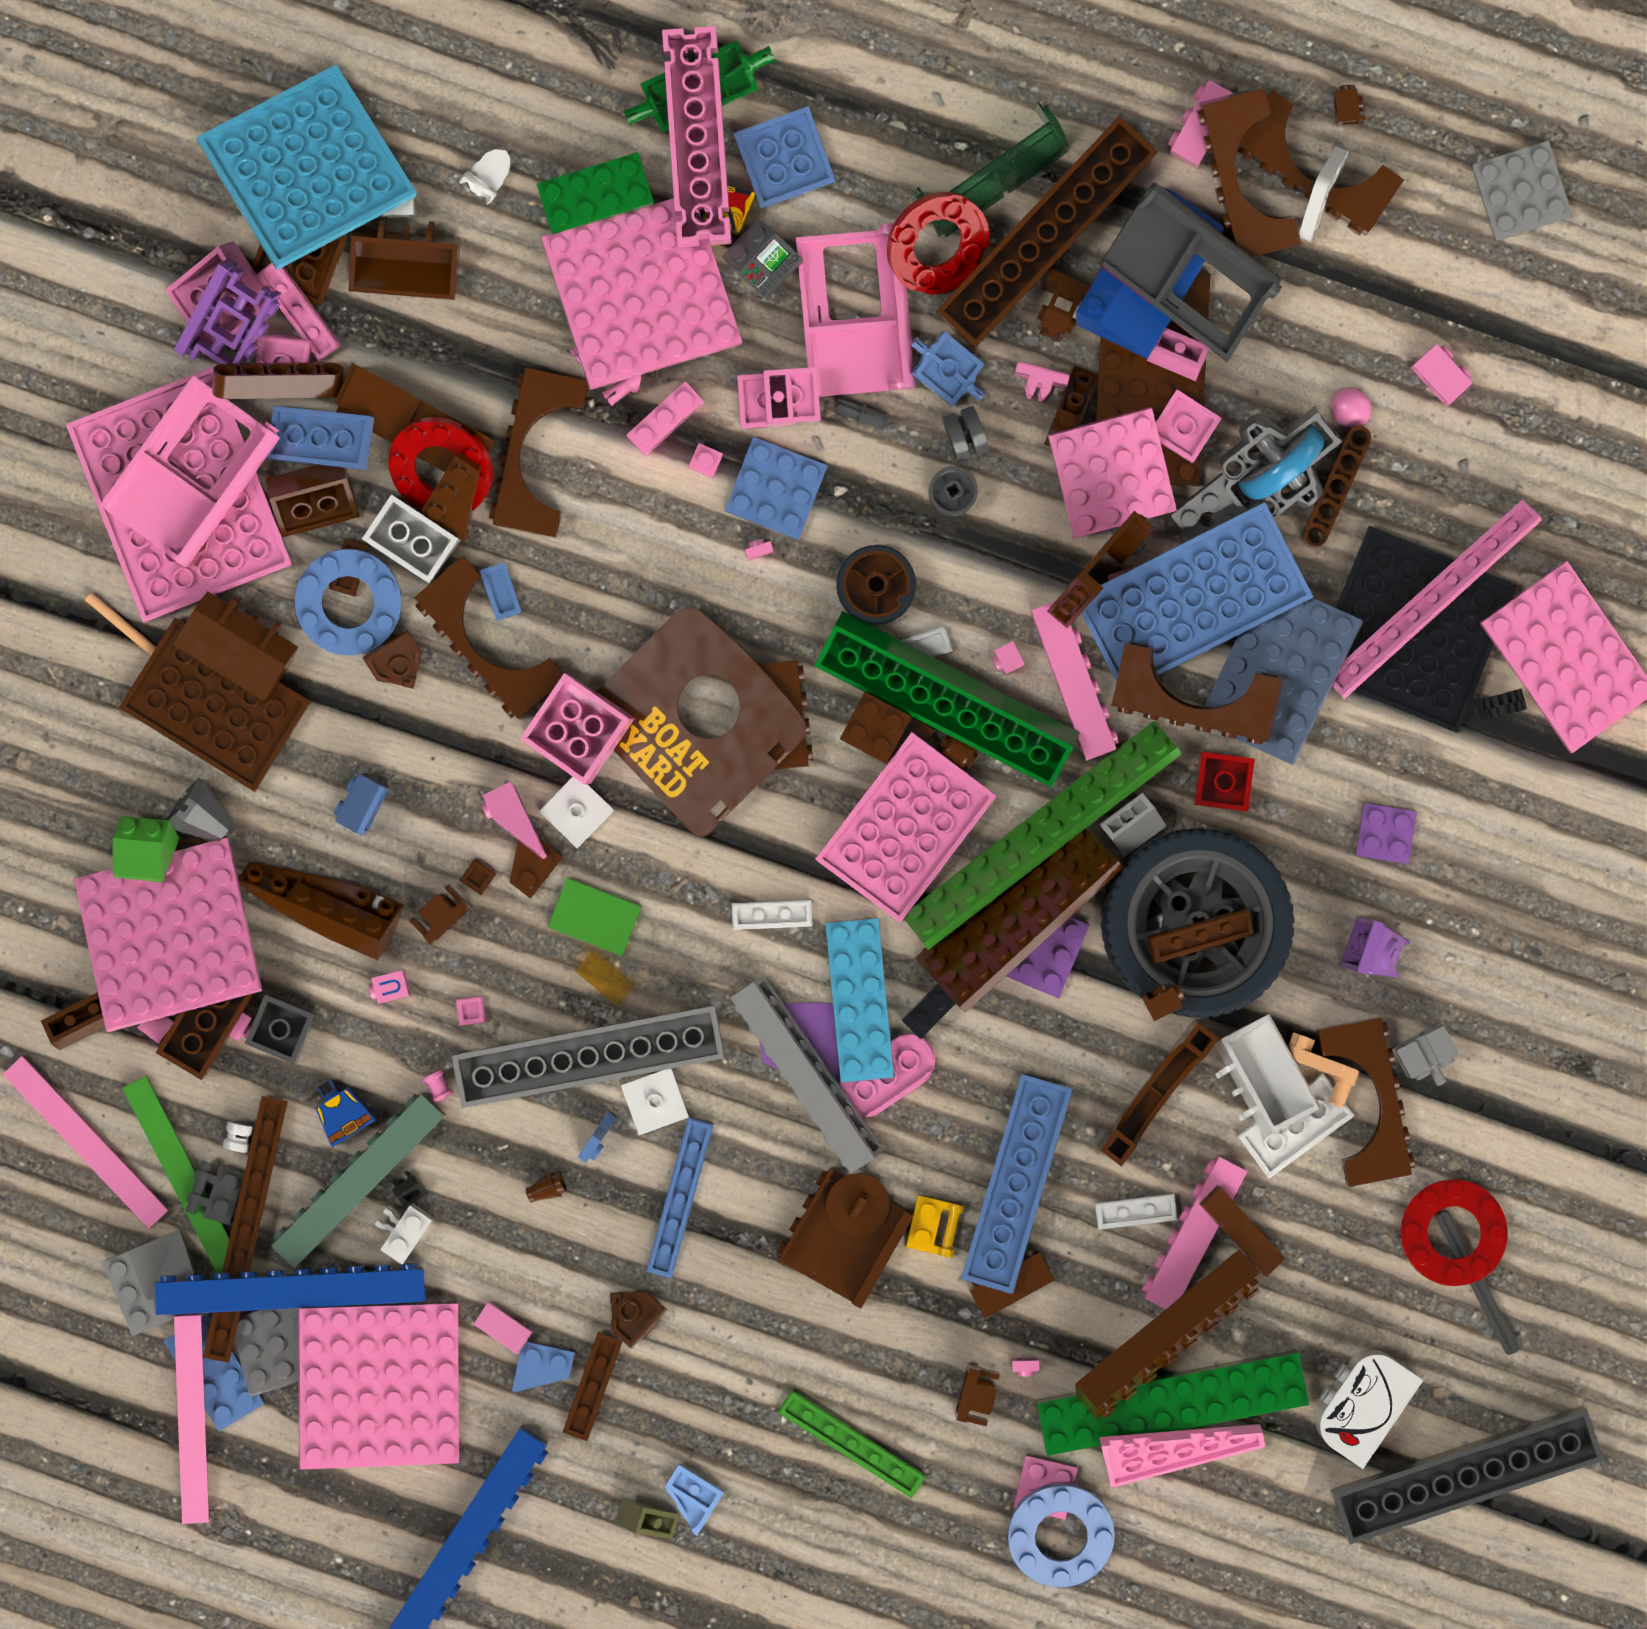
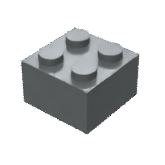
[245,993,317,1064]

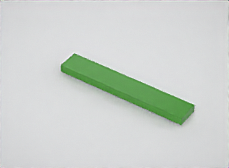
[778,1389,926,1498]

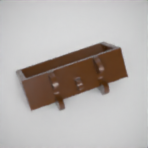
[348,217,461,300]
[173,591,298,701]

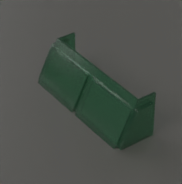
[914,102,1069,237]

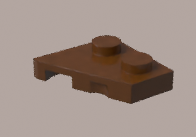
[509,838,563,899]

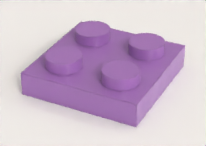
[1355,803,1417,864]

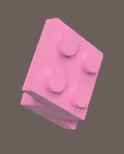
[737,367,821,429]

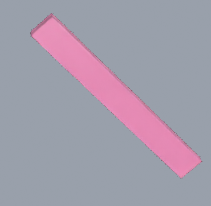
[3,1056,169,1229]
[174,1313,209,1524]

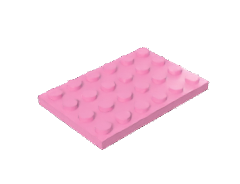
[1480,561,1647,753]
[815,731,997,923]

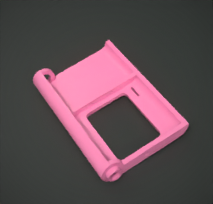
[796,223,916,397]
[100,375,280,568]

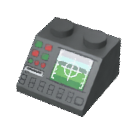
[722,218,804,299]

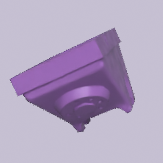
[1340,916,1410,978]

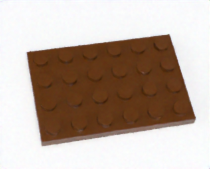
[119,617,311,792]

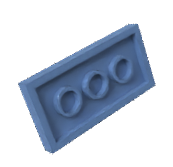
[266,406,374,470]
[163,1313,265,1431]

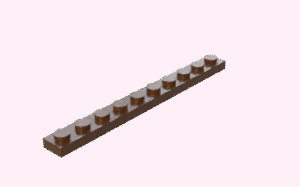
[203,1096,288,1363]

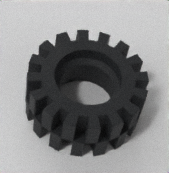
[1475,688,1527,722]

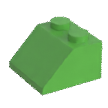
[113,816,180,883]

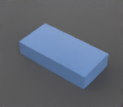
[480,562,522,621]

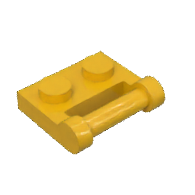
[906,1195,965,1258]

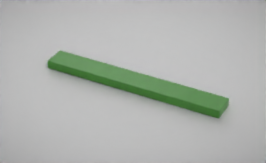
[122,1076,230,1273]

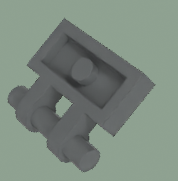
[186,1160,244,1225]

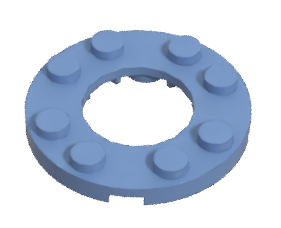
[295,549,402,655]
[1008,1483,1115,1587]

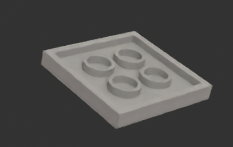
[1471,141,1573,242]
[234,1308,298,1397]

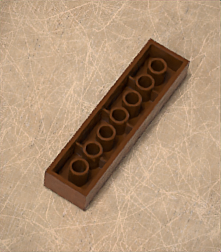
[1075,1249,1260,1420]

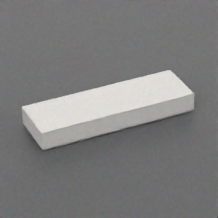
[732,900,812,930]
[1095,1193,1178,1230]

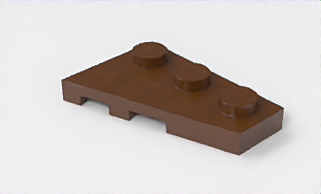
[420,452,481,542]

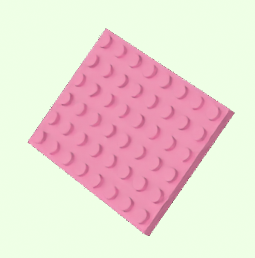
[66,366,293,623]

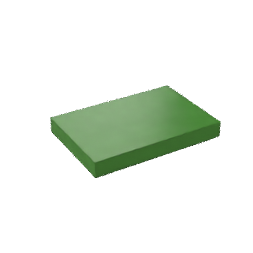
[548,878,642,956]

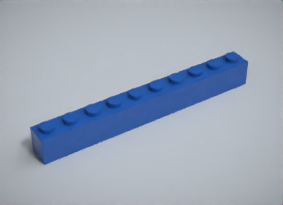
[154,1263,425,1315]
[389,1426,548,1629]

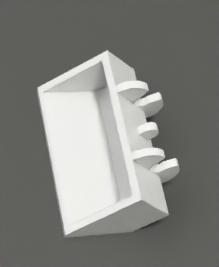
[1215,1014,1320,1138]

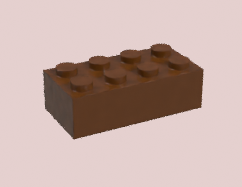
[156,993,256,1080]

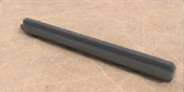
[1436,1210,1519,1355]

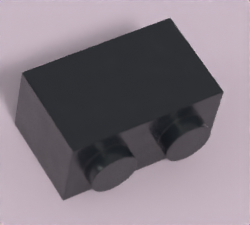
[901,983,956,1039]

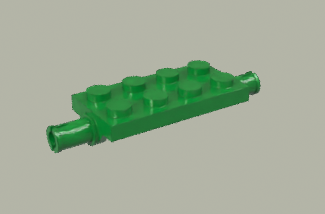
[623,41,776,133]

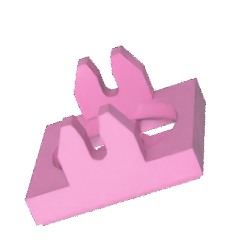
[1013,361,1069,403]

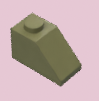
[615,1497,681,1539]

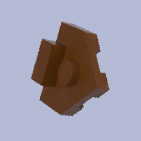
[362,629,422,689]
[610,1291,668,1349]

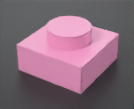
[688,443,723,479]
[745,538,774,561]
[229,1012,255,1041]
[1011,1358,1039,1376]

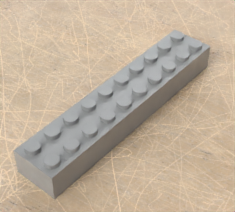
[452,1005,725,1108]

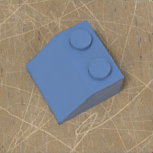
[334,774,390,836]

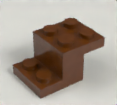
[840,692,934,764]

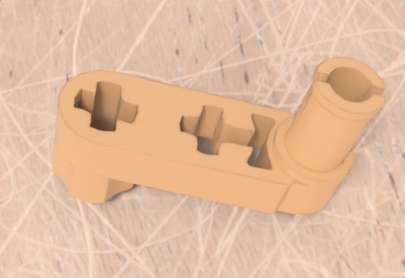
[1288,1033,1360,1108]

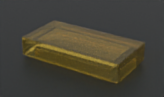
[575,951,633,1005]

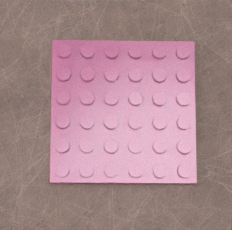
[541,198,742,390]
[74,838,262,1032]
[298,1303,459,1469]

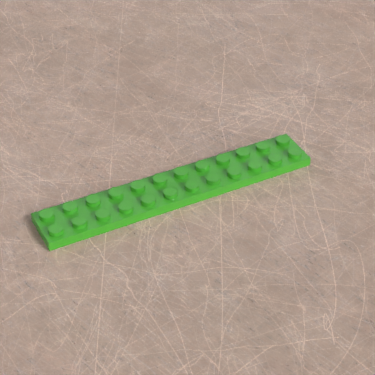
[904,721,1182,950]

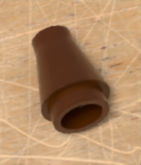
[525,1172,567,1203]

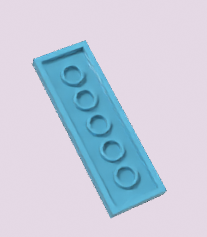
[825,918,894,1083]

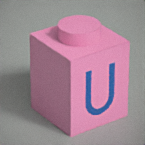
[368,970,411,1004]

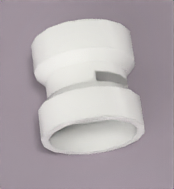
[222,1121,254,1153]

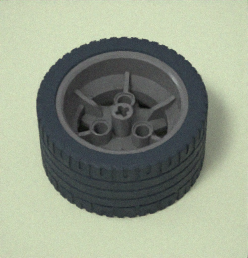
[1101,829,1295,1018]

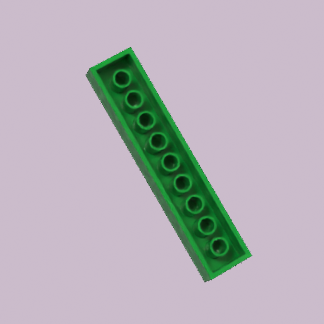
[814,611,1080,788]
[1036,1350,1309,1456]

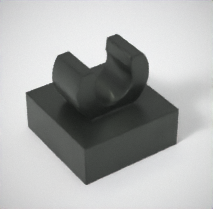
[392,1171,428,1207]

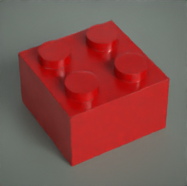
[1193,752,1255,812]

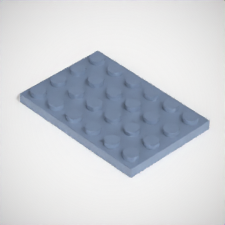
[1204,598,1363,766]

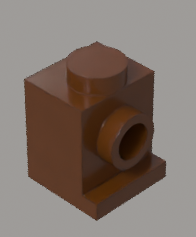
[1333,85,1365,126]
[1141,984,1185,1022]

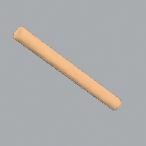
[85,592,156,656]

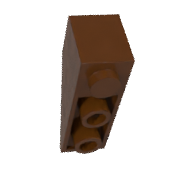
[1044,366,1098,447]

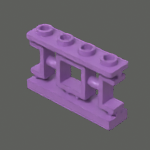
[173,258,281,364]

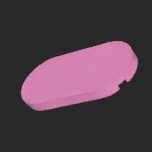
[839,1034,935,1117]

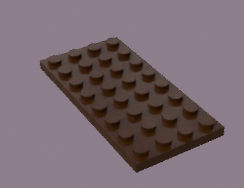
[1096,273,1211,487]
[915,829,1124,1013]

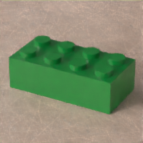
[536,152,654,235]

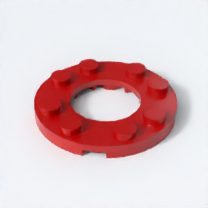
[887,192,989,295]
[388,417,493,511]
[1400,1179,1508,1287]

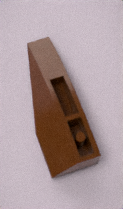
[238,862,404,960]

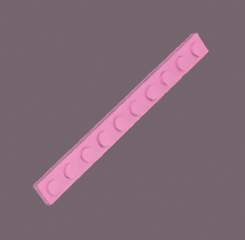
[1332,499,1542,699]

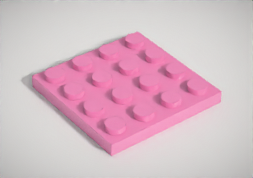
[1048,407,1177,539]

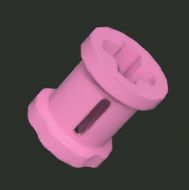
[421,1069,454,1103]

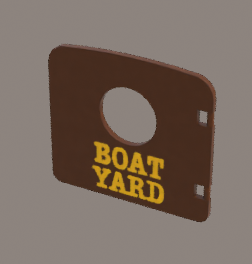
[597,608,806,837]

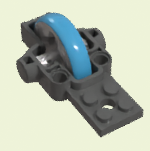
[1170,406,1342,539]

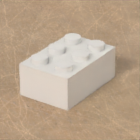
[362,494,460,584]

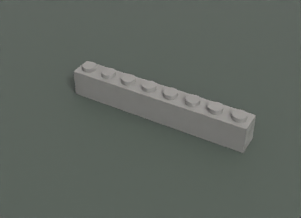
[730,975,884,1173]

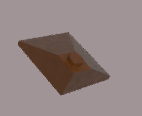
[252,235,348,307]

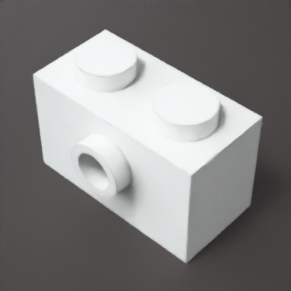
[1100,793,1166,857]

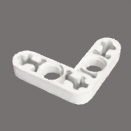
[1299,146,1349,242]

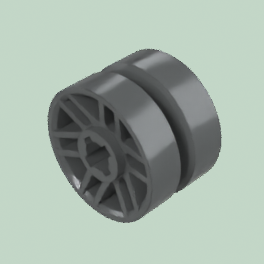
[942,406,990,463]
[928,466,978,517]

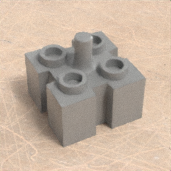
[1391,1023,1459,1086]

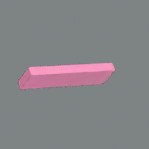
[256,263,341,361]

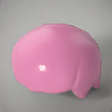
[1330,387,1372,429]

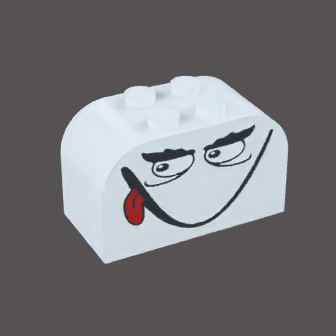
[1315,1349,1423,1469]

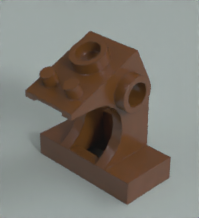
[1037,268,1091,342]

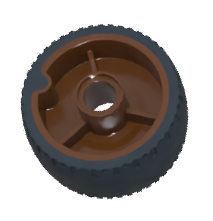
[836,545,916,625]

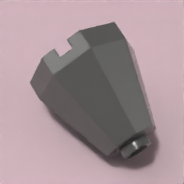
[166,777,234,841]

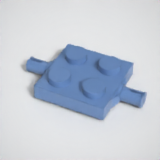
[910,331,985,407]

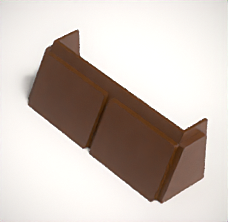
[335,363,497,472]

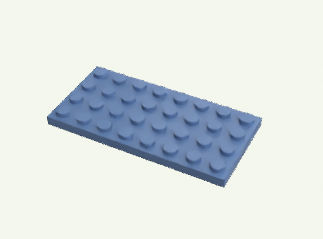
[1081,501,1313,682]

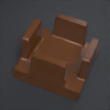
[410,884,472,944]
[955,1363,1000,1426]

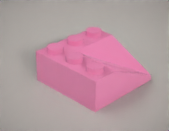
[520,673,635,785]

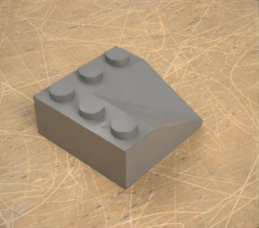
[102,1230,198,1336]

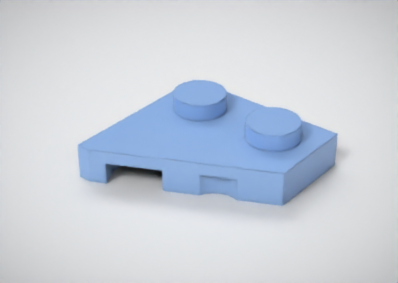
[665,1463,724,1536]

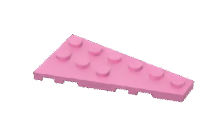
[1099,1424,1265,1488]

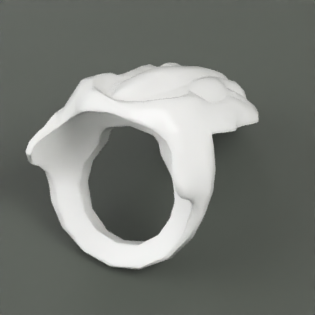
[459,149,511,205]

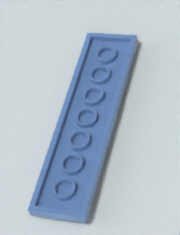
[961,1074,1073,1294]

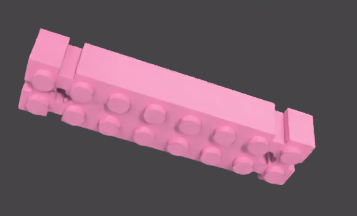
[662,26,732,248]

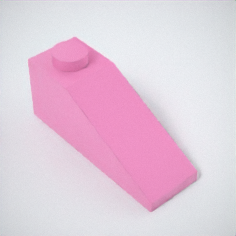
[482,782,548,859]

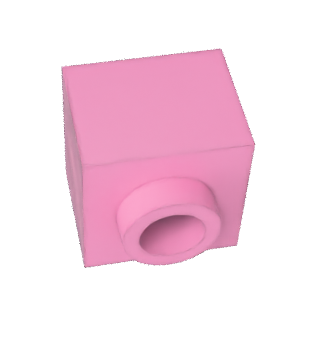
[991,641,1025,675]

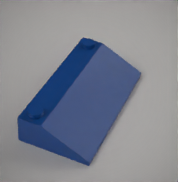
[1076,183,1224,359]

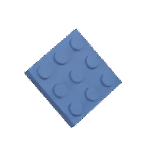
[734,106,836,209]
[725,437,828,540]

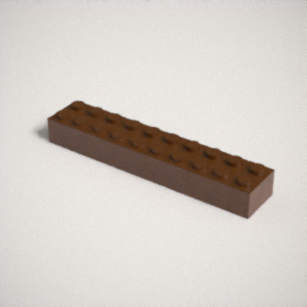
[936,116,1158,350]

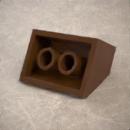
[266,465,360,537]

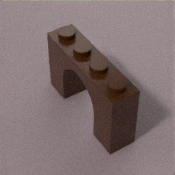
[736,660,813,770]

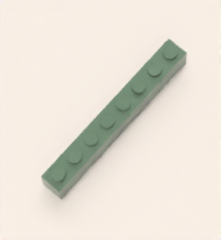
[272,1093,446,1268]

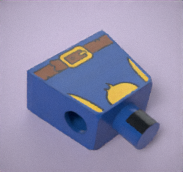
[316,1080,377,1147]

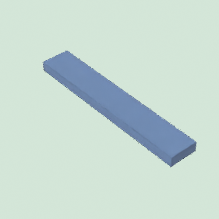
[646,1117,714,1279]

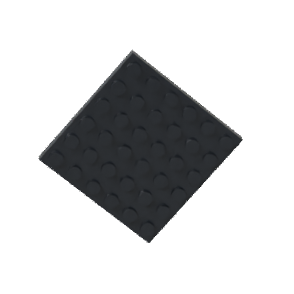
[1336,526,1517,733]

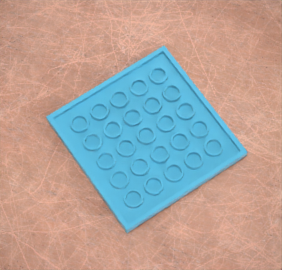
[196,65,417,270]

